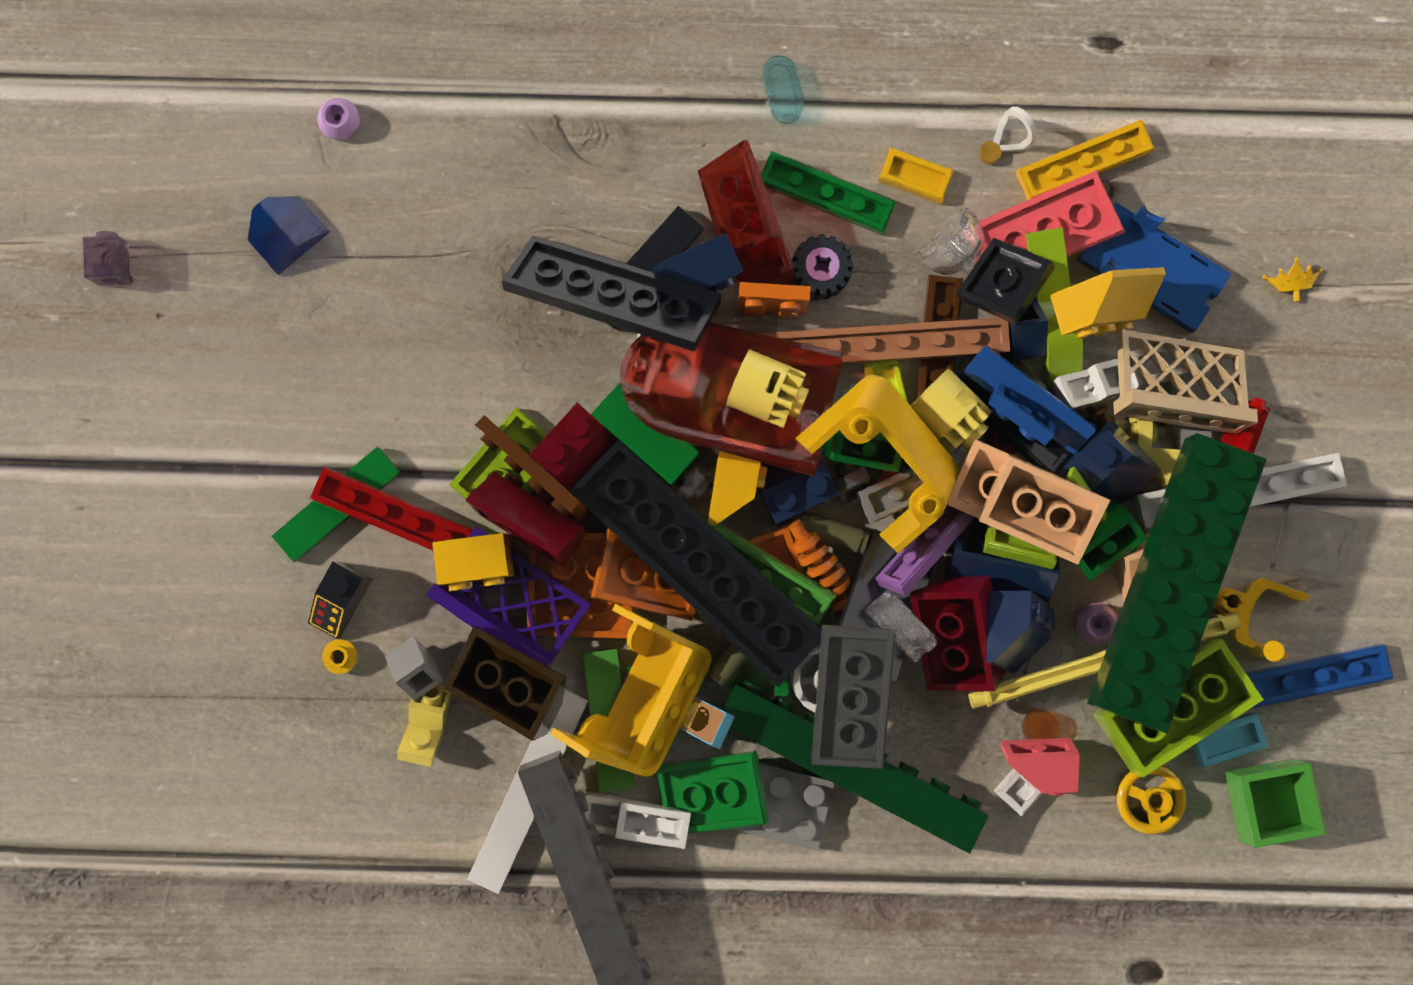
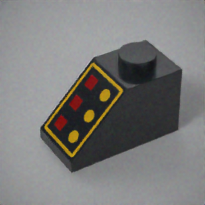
[308,561,373,639]

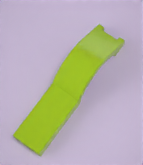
[1025,227,1083,387]

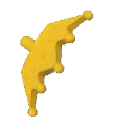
[1262,257,1323,302]

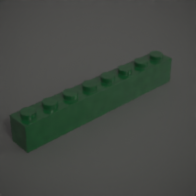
[721,680,989,854]

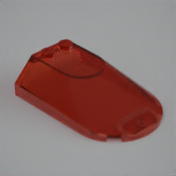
[620,323,844,477]

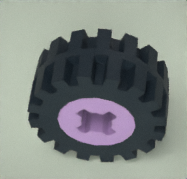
[791,234,853,300]

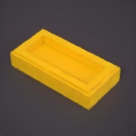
[878,147,954,205]

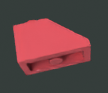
[1000,738,1080,796]

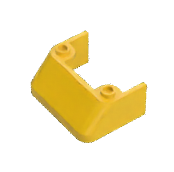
[795,375,959,553]
[550,604,711,777]

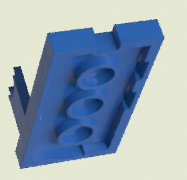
[1077,202,1231,333]

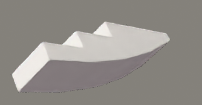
[1052,338,1198,410]
[575,789,691,849]

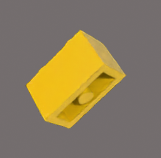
[432,533,514,591]

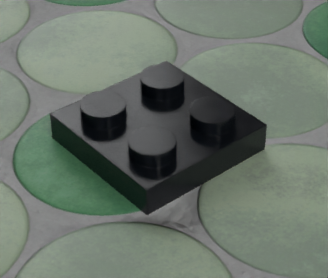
[956,238,1055,325]

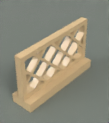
[1113,329,1258,434]

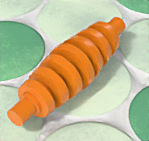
[788,520,851,621]

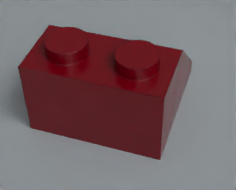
[529,402,618,491]

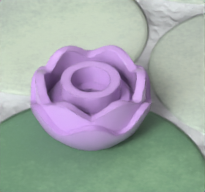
[317,98,360,140]
[1075,603,1118,646]

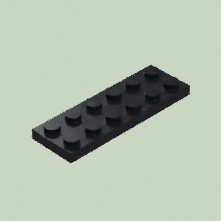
[502,235,721,352]

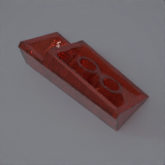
[698,140,795,285]

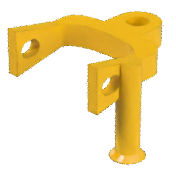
[1213,578,1310,662]

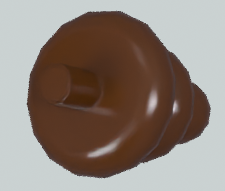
[1085,405,1116,431]

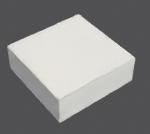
[993,768,1042,816]

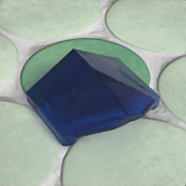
[247,196,330,275]

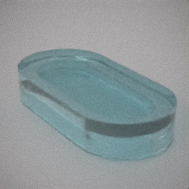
[762,55,804,124]

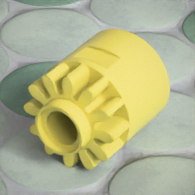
[726,349,809,428]
[910,368,992,453]

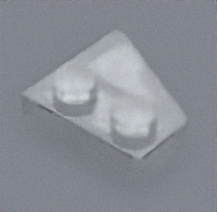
[1016,639,1085,722]

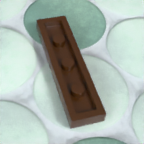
[475,415,590,521]

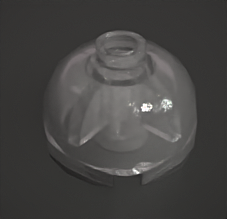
[915,208,985,275]

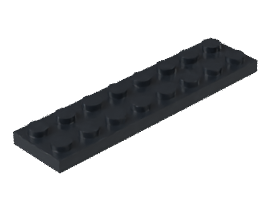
[570,439,822,687]

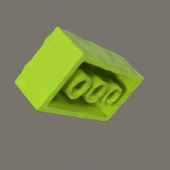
[1093,639,1264,778]

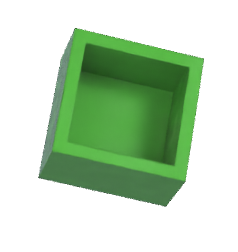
[1225,758,1326,848]

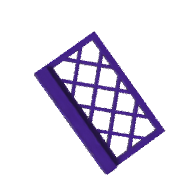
[426,526,592,668]

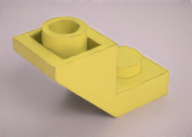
[1128,417,1180,487]
[397,684,452,767]

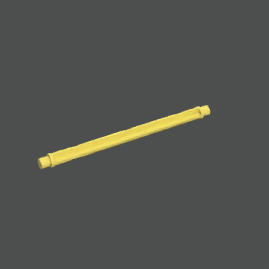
[968,613,1241,709]

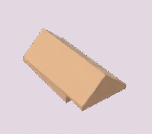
[947,439,1110,565]

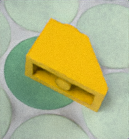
[708,449,767,526]

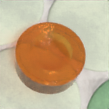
[1021,709,1059,739]

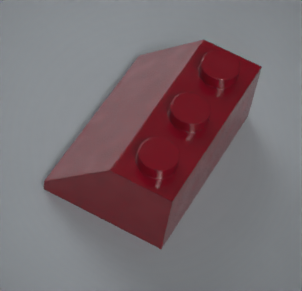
[465,472,586,568]
[910,576,1006,691]

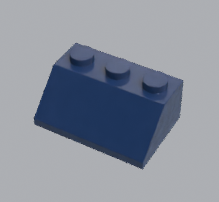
[945,517,1060,603]

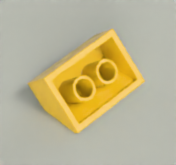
[1050,267,1166,339]

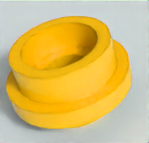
[322,639,358,674]

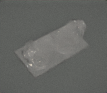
[865,589,938,663]

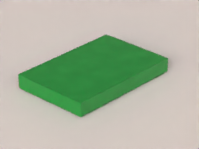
[656,751,770,834]

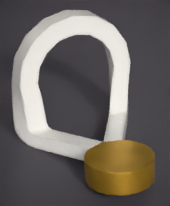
[978,107,1037,165]

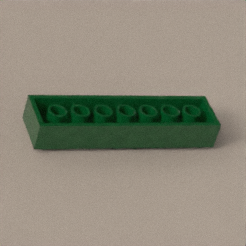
[1087,433,1267,734]

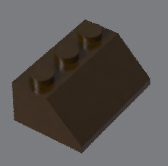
[443,626,566,741]

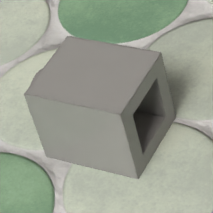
[385,636,444,701]

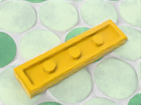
[1015,119,1155,200]

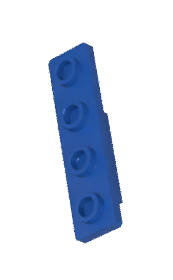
[964,345,1096,454]

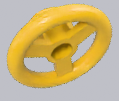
[1116,766,1187,835]

